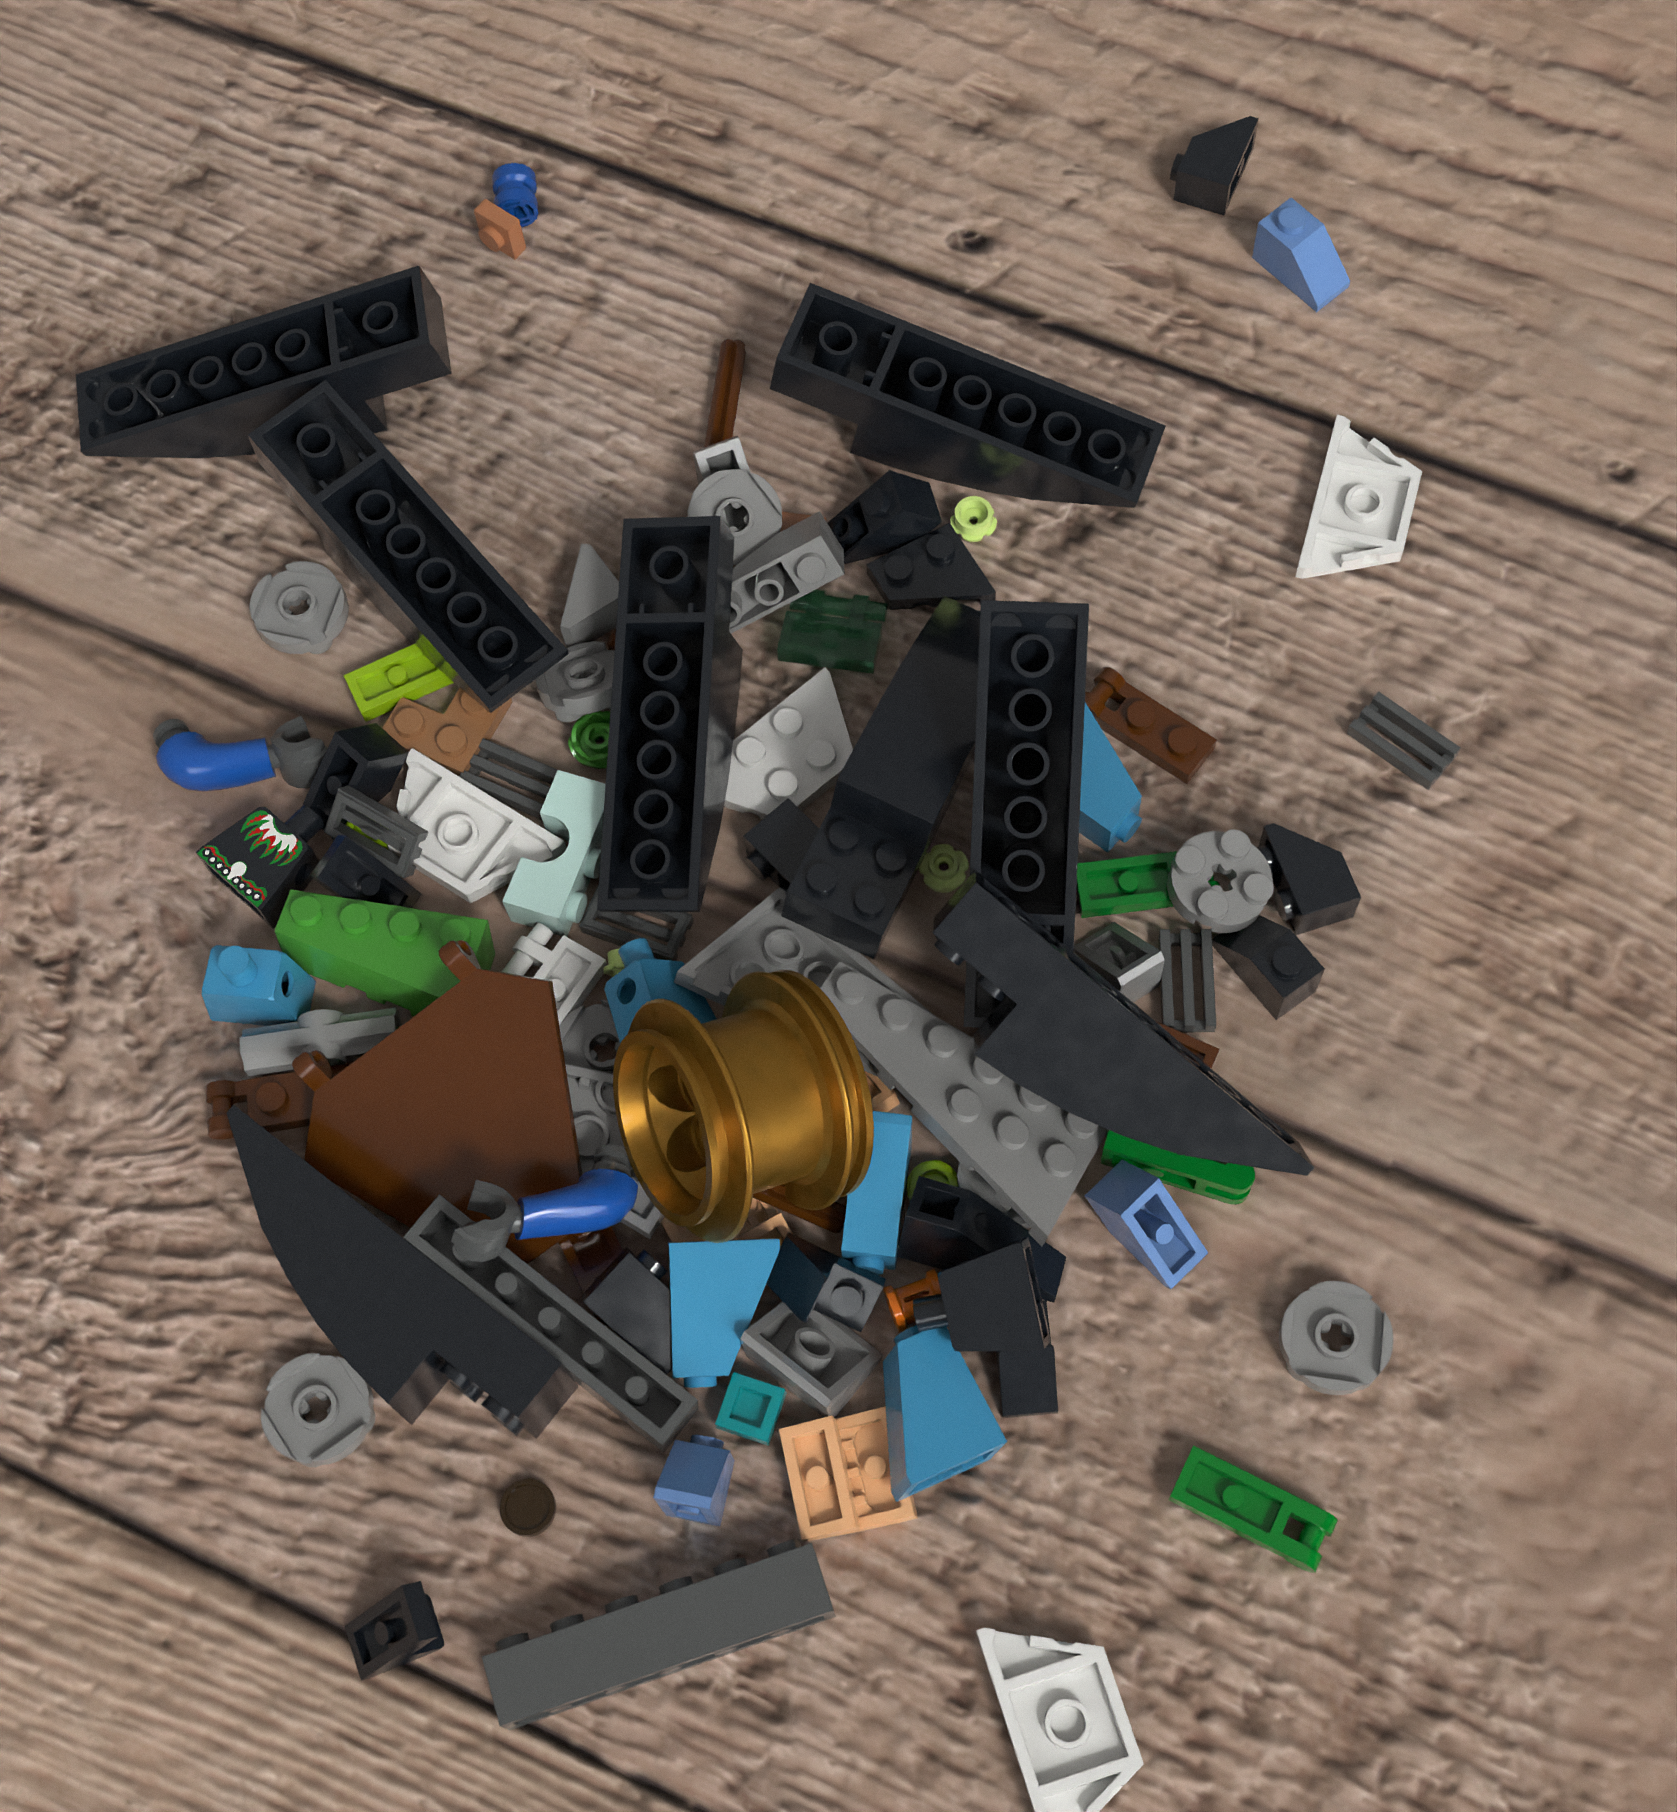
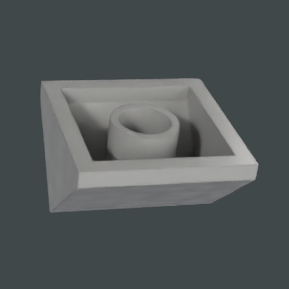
[740,1302,883,1418]

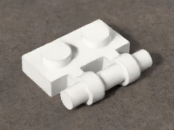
[502,923,607,1026]

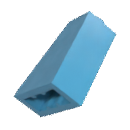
[1079,702,1142,853]
[841,1111,912,1275]
[668,1238,780,1388]
[883,1325,1007,1502]

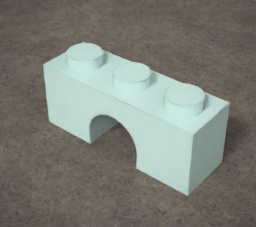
[502,770,606,937]

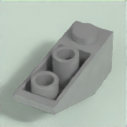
[729,511,845,633]

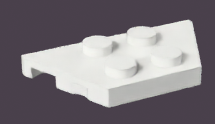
[1295,415,1422,579]
[724,668,853,820]
[388,748,567,903]
[976,1628,1144,1812]

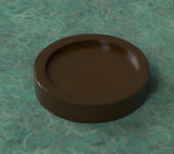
[499,1479,556,1537]

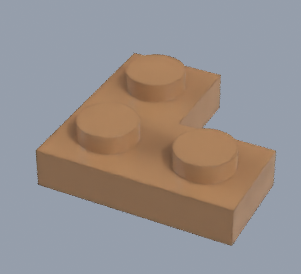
[382,688,512,776]

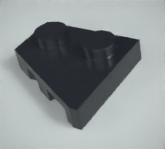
[866,523,996,610]

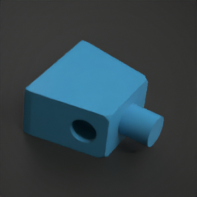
[604,938,717,1043]
[202,945,316,1026]

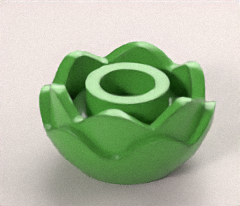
[568,711,610,769]

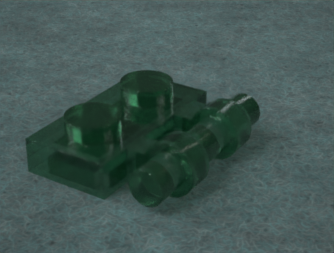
[777,589,888,674]

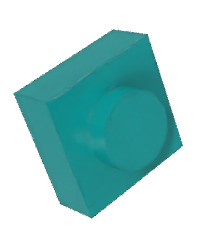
[715,1372,787,1446]

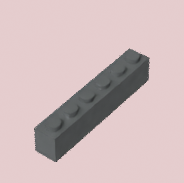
[403,1194,699,1452]
[482,1539,836,1730]

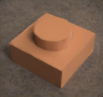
[474,199,526,260]

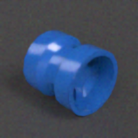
[492,163,538,227]

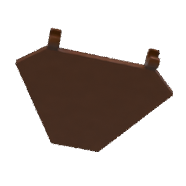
[292,940,583,1264]

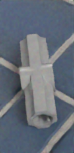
[239,1007,402,1076]

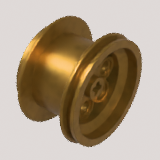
[613,970,874,1243]

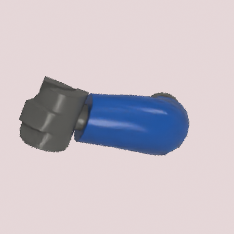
[153,716,328,792]
[451,1144,638,1262]

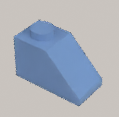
[1252,198,1350,312]
[1084,1160,1208,1289]
[653,1435,735,1527]

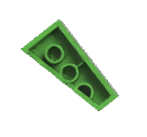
[274,889,495,1017]

